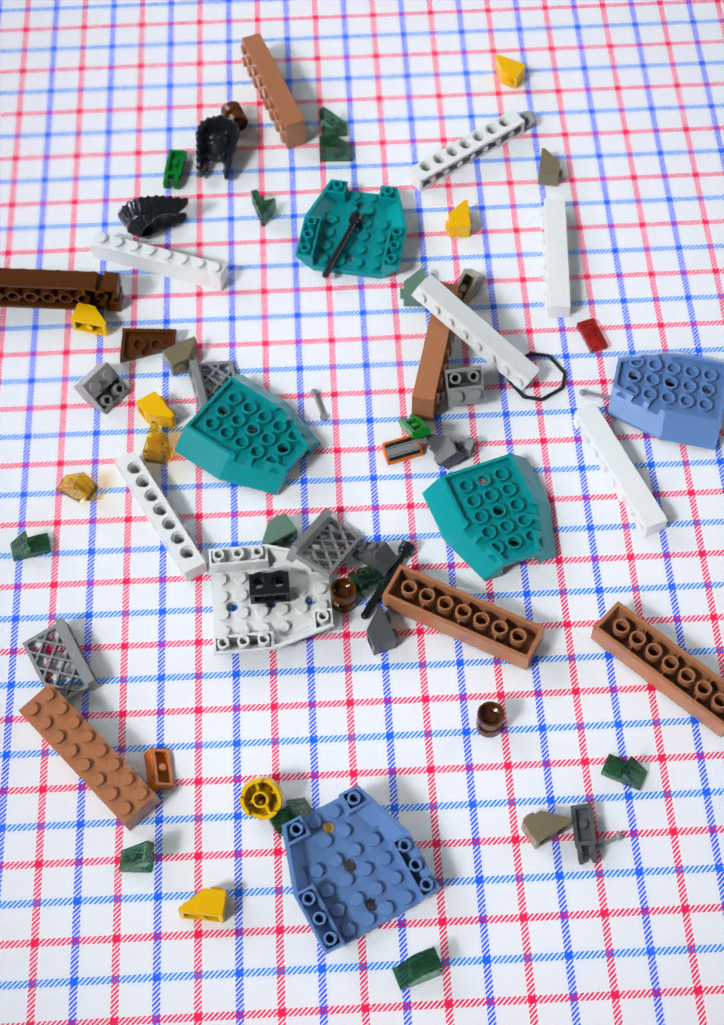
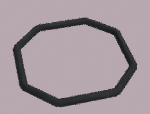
[507,352,567,401]

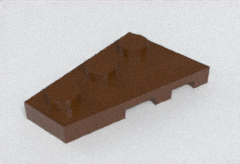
[120,328,177,363]

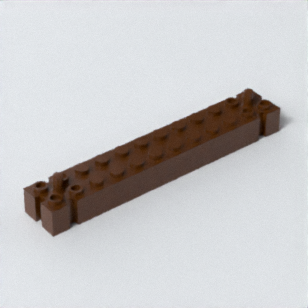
[0,268,124,312]

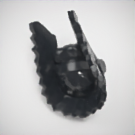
[195,115,240,180]
[118,195,188,239]

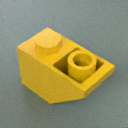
[136,391,177,428]

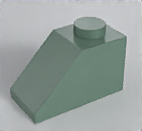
[400,268,425,307]
[261,513,298,547]

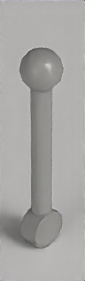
[310,389,327,421]
[579,389,611,399]
[583,832,623,857]

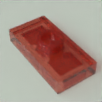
[576,318,608,353]

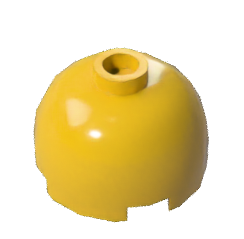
[239,776,283,821]

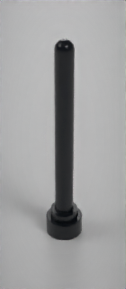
[322,212,364,278]
[361,540,415,620]

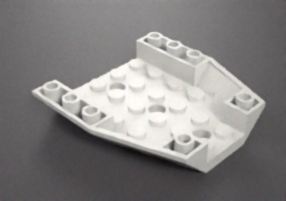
[208,544,334,656]

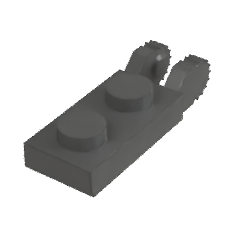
[570,803,598,865]

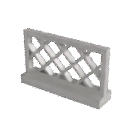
[189,360,236,415]
[286,508,363,579]
[22,616,100,702]

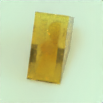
[143,421,173,465]
[55,472,99,502]

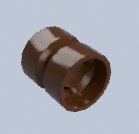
[221,101,248,132]
[330,577,357,613]
[476,701,504,738]

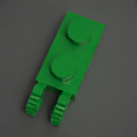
[163,149,187,189]
[399,414,431,440]

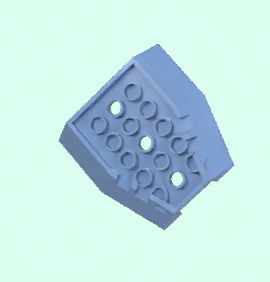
[607,351,724,450]
[282,784,441,955]

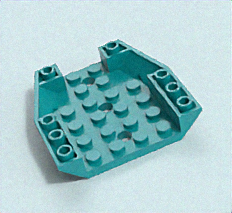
[295,179,407,279]
[174,375,320,495]
[422,453,556,581]

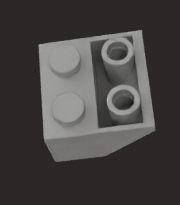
[74,362,130,414]
[444,365,485,407]

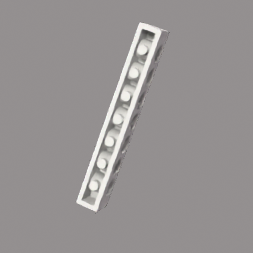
[408,109,525,192]
[115,450,208,582]

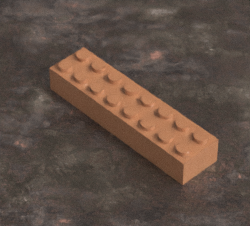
[240,33,306,149]
[411,282,462,421]
[382,564,545,671]
[591,601,724,738]
[19,683,161,831]

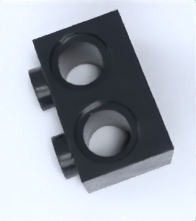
[249,570,291,604]

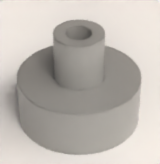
[519,110,536,128]
[459,437,476,457]

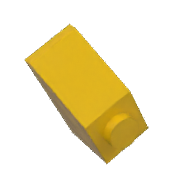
[495,54,526,89]
[445,200,470,238]
[71,303,108,336]
[178,886,228,923]

